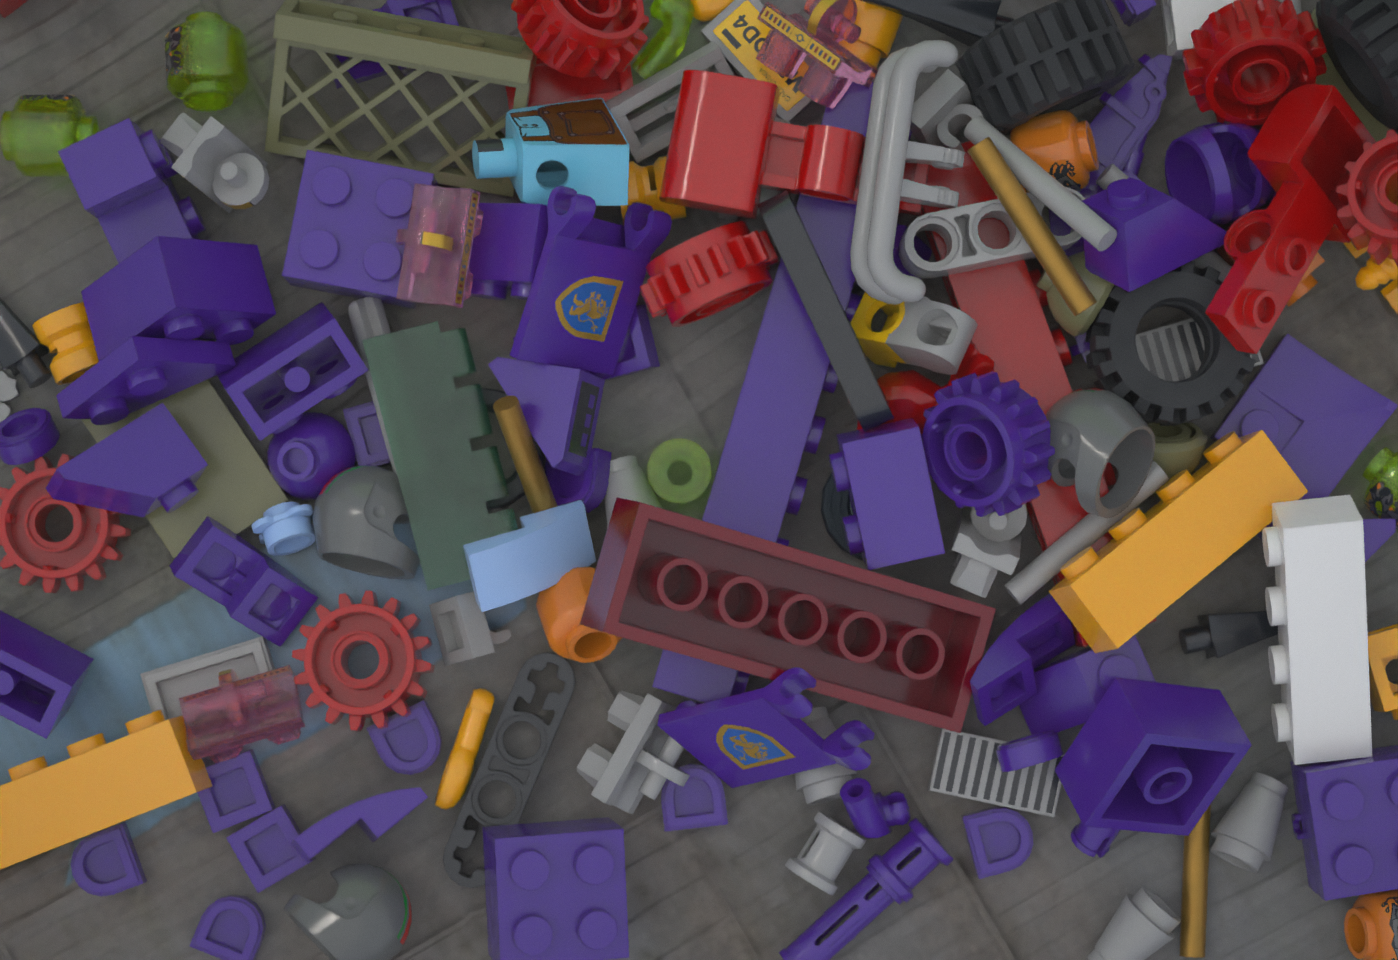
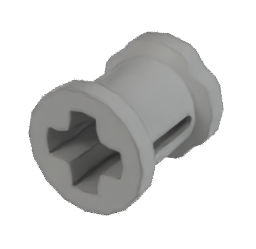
[785,811,866,896]

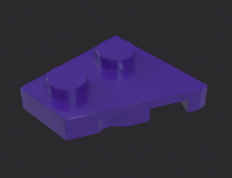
[56,336,236,425]

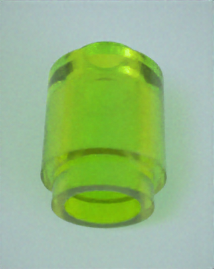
[647,438,712,505]

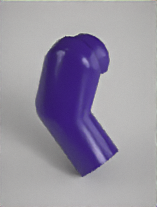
[840,778,911,839]

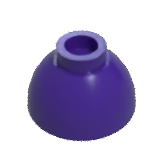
[267,412,355,500]

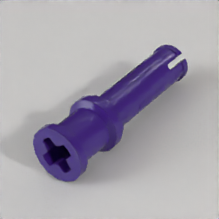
[779,817,954,960]

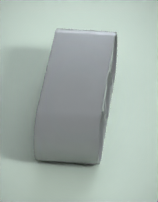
[899,187,1085,279]

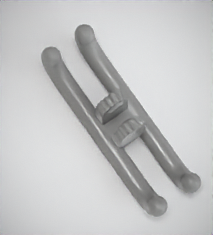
[850,40,965,305]

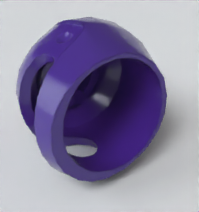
[1165,123,1274,226]

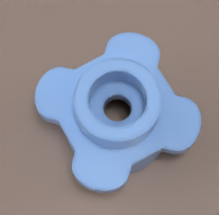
[251,502,315,556]

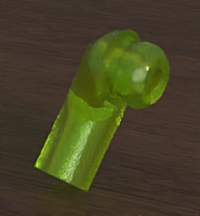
[632,0,695,79]

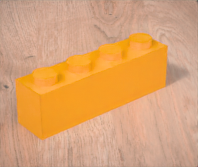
[1049,430,1308,653]
[0,710,213,870]

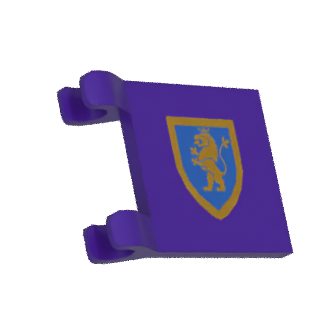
[510,186,672,375]
[657,667,875,788]

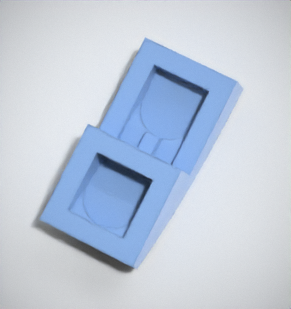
[463,500,596,612]

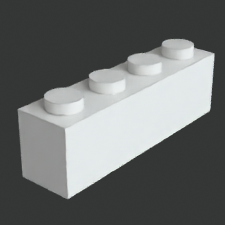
[1262,495,1372,765]

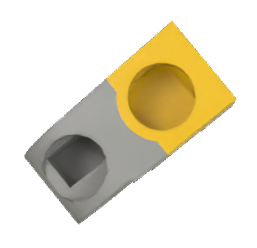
[850,292,978,375]

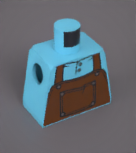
[472,98,630,206]

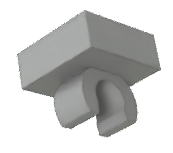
[910,69,984,152]
[429,591,511,666]

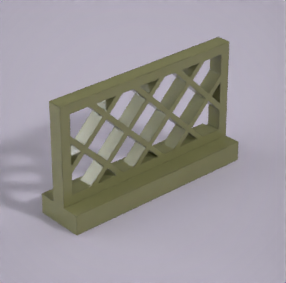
[264,0,537,197]

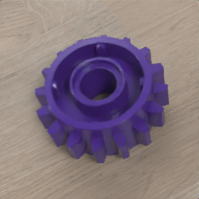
[921,371,1055,517]

